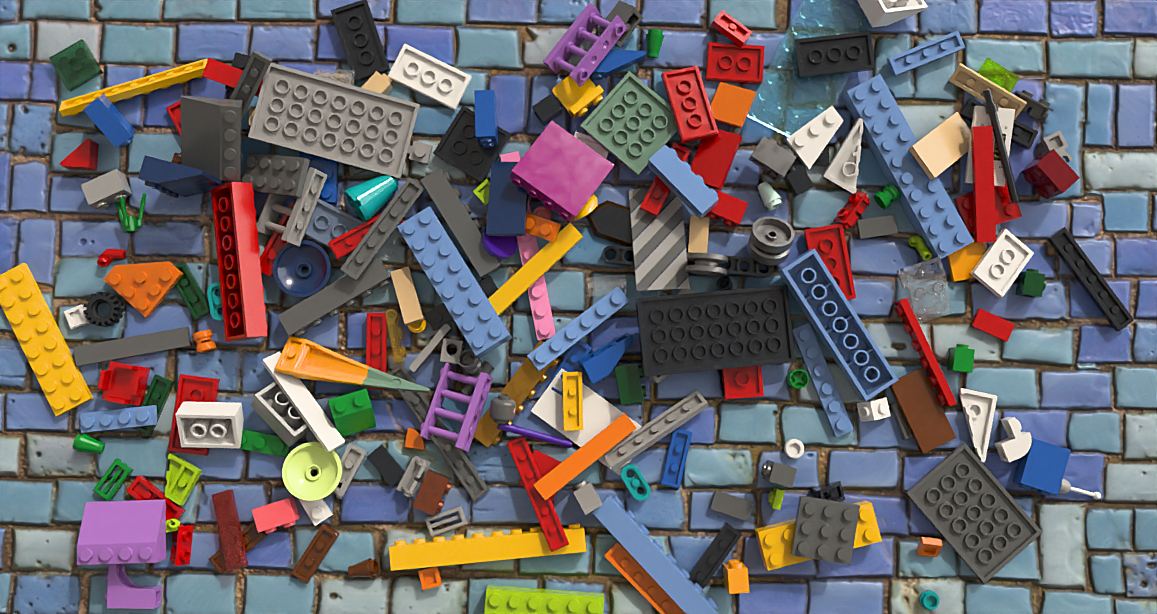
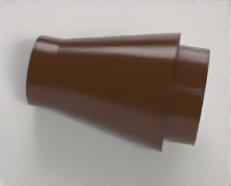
[348,558,379,578]

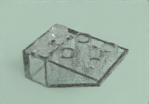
[896,257,951,323]

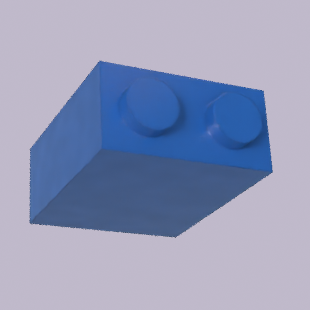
[474,90,498,148]
[83,93,135,148]
[1013,438,1071,497]

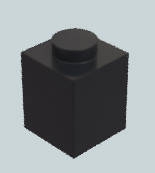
[532,94,563,126]
[783,166,814,198]

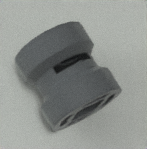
[458,350,483,376]

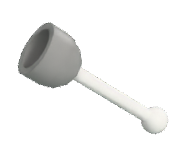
[1059,479,1101,500]

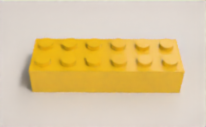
[754,500,882,571]

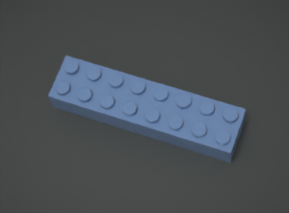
[397,206,512,359]
[777,249,899,401]

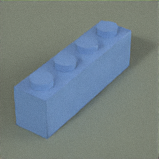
[647,145,719,220]

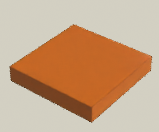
[710,82,756,128]

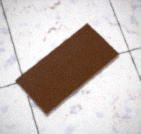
[889,367,956,454]

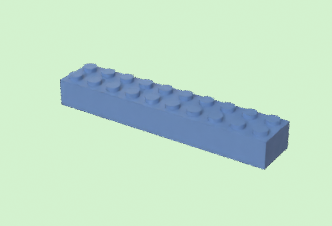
[841,74,974,262]

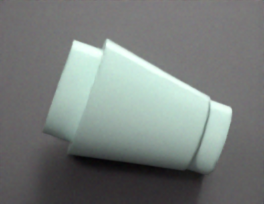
[757,181,782,211]

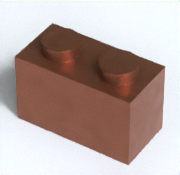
[412,469,452,516]

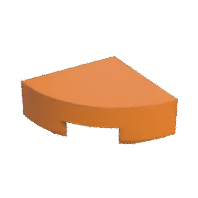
[405,427,425,450]

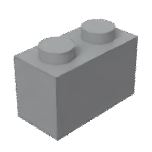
[81,169,132,210]

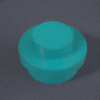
[919,590,939,610]

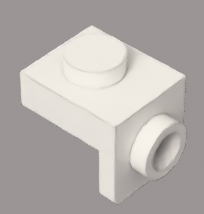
[857,397,891,422]

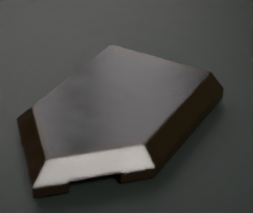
[585,200,633,247]

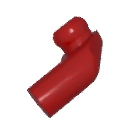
[97,249,126,267]

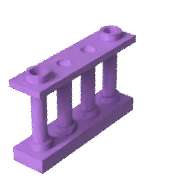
[543,3,627,87]
[420,362,493,452]

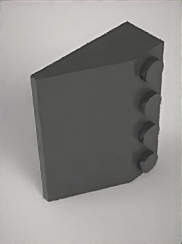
[181,95,242,181]

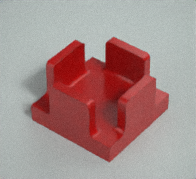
[98,361,150,406]

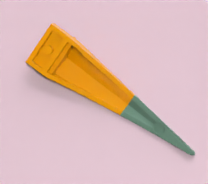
[274,336,431,393]

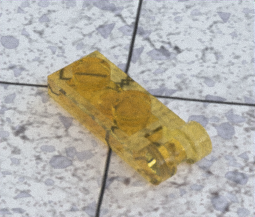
[385,309,407,363]

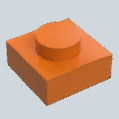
[917,537,943,557]
[418,566,442,590]

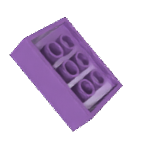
[77,499,166,565]

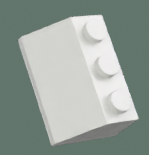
[176,402,244,448]

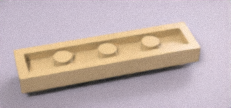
[949,63,1027,120]

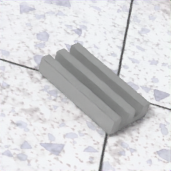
[424,505,468,537]

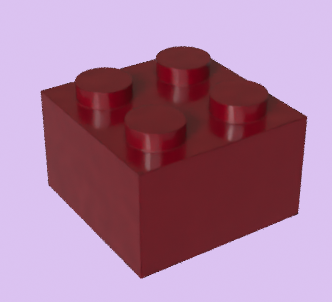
[1021,149,1080,199]

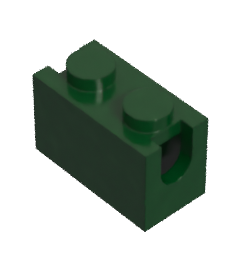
[614,363,647,405]

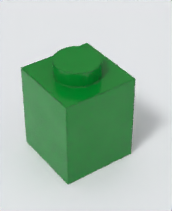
[947,344,975,373]

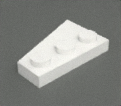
[785,106,844,170]

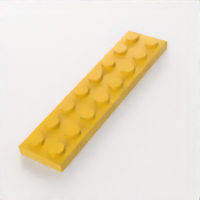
[0,263,93,416]

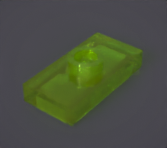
[977,58,1020,93]

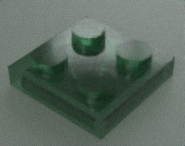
[49,39,103,92]

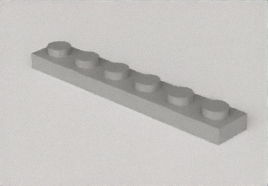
[603,390,709,471]

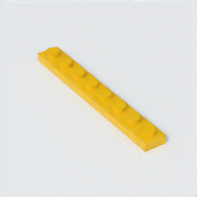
[59,59,208,117]

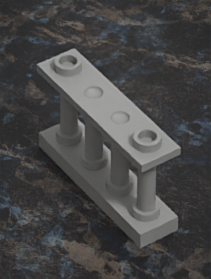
[256,167,328,247]

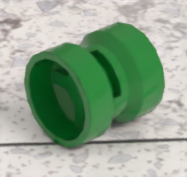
[873,183,901,210]
[786,369,809,389]

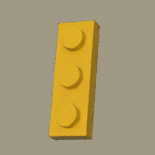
[562,372,583,431]

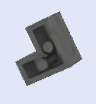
[748,137,796,183]

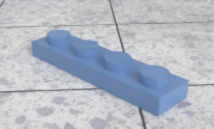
[887,31,965,77]
[80,405,157,433]

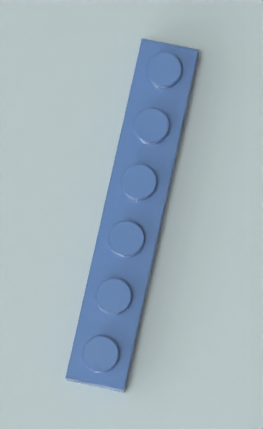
[527,286,630,372]
[792,323,854,437]

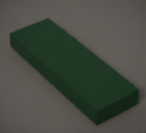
[175,261,210,321]
[133,374,175,435]

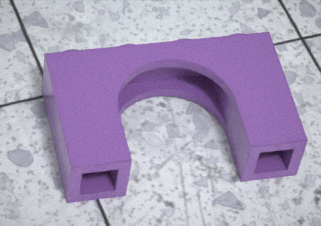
[105,564,162,609]

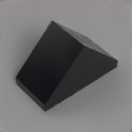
[811,481,845,502]

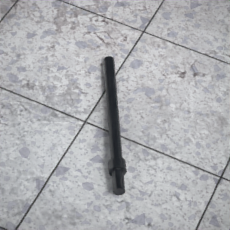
[983,89,1020,203]

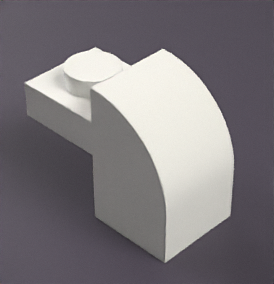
[994,417,1031,462]

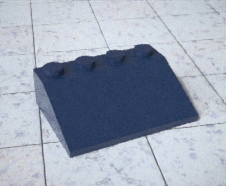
[138,155,226,198]

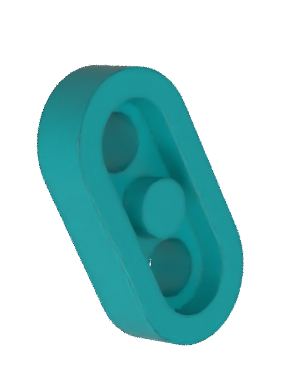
[207,282,223,321]
[621,464,651,501]

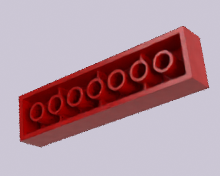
[210,182,268,342]

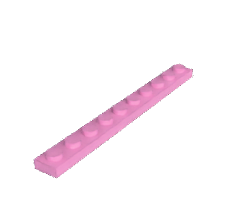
[500,151,556,341]

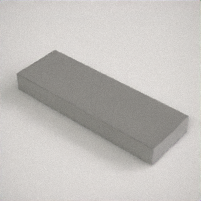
[409,324,453,373]

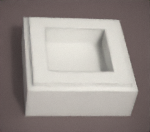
[64,305,90,330]

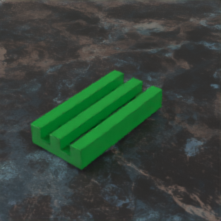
[92,458,134,501]

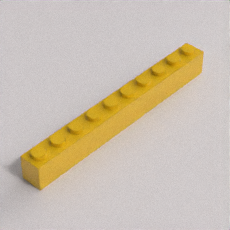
[389,523,586,571]

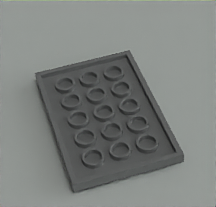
[905,443,1042,583]

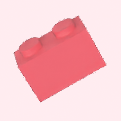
[252,496,300,534]

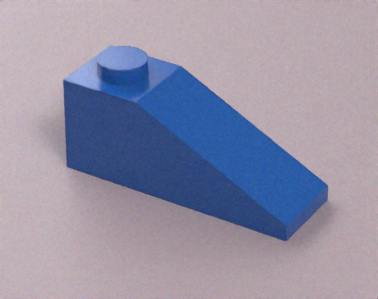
[589,50,646,80]
[578,333,634,384]

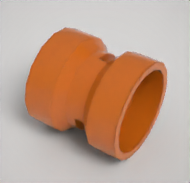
[192,329,216,354]

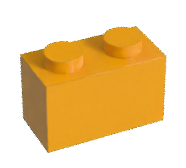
[722,559,750,594]

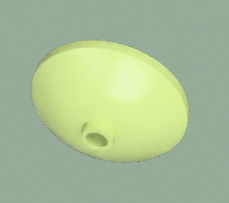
[282,442,342,501]

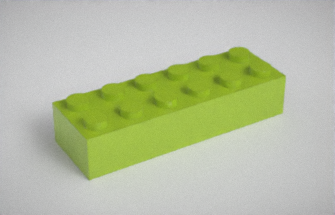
[484,585,604,614]

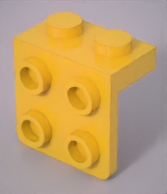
[552,75,604,119]

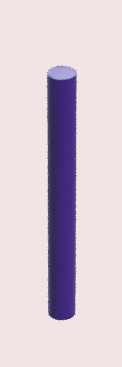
[497,423,572,448]

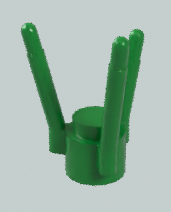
[115,193,146,233]

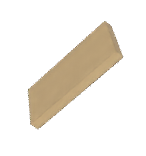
[908,112,971,180]

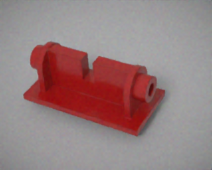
[834,191,870,230]
[170,524,194,566]

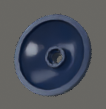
[273,240,331,298]

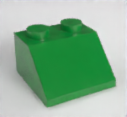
[328,389,376,437]

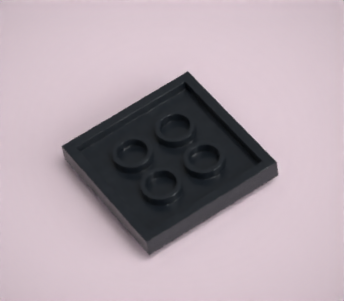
[433,106,512,183]

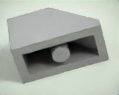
[573,480,603,515]

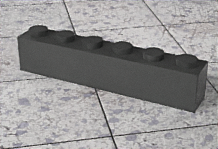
[421,168,502,279]
[278,257,392,337]

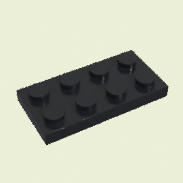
[330,0,391,83]
[793,31,875,79]

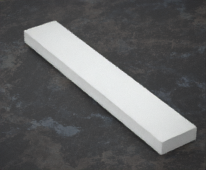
[262,351,345,453]

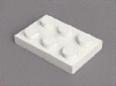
[970,229,1034,298]

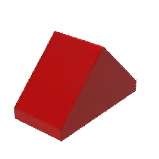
[59,138,99,171]

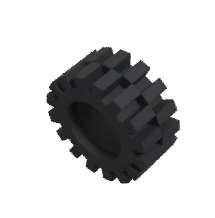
[83,292,124,327]

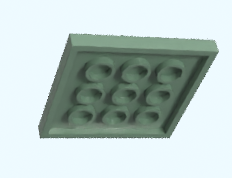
[580,71,677,177]

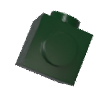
[1015,269,1046,298]

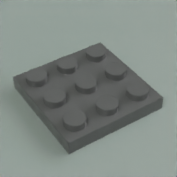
[790,495,860,565]

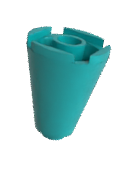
[344,175,399,222]

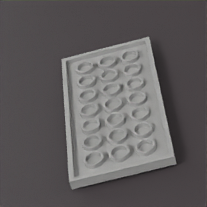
[248,63,420,179]

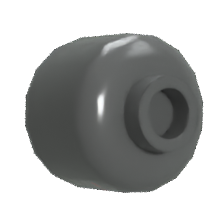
[489,394,516,424]

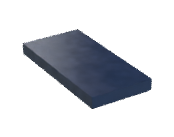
[486,162,528,236]

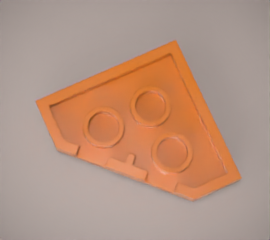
[104,261,183,318]

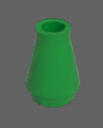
[646,29,664,58]
[73,433,105,454]

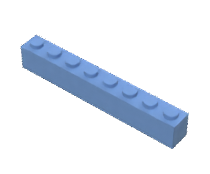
[592,495,718,614]

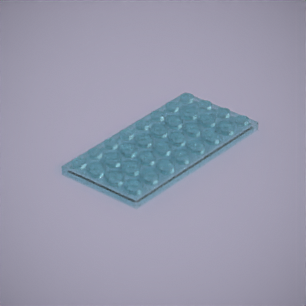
[747,0,873,137]

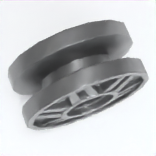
[685,253,728,276]

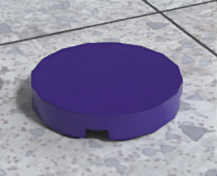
[481,228,517,260]

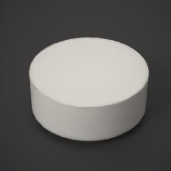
[784,439,804,459]

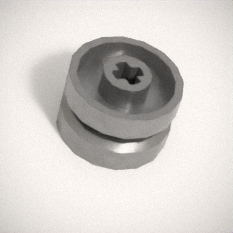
[747,216,794,266]

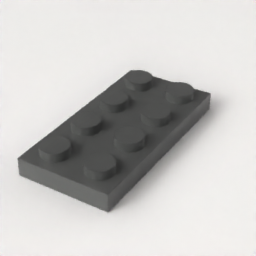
[242,153,310,198]

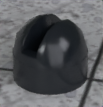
[716,276,733,291]

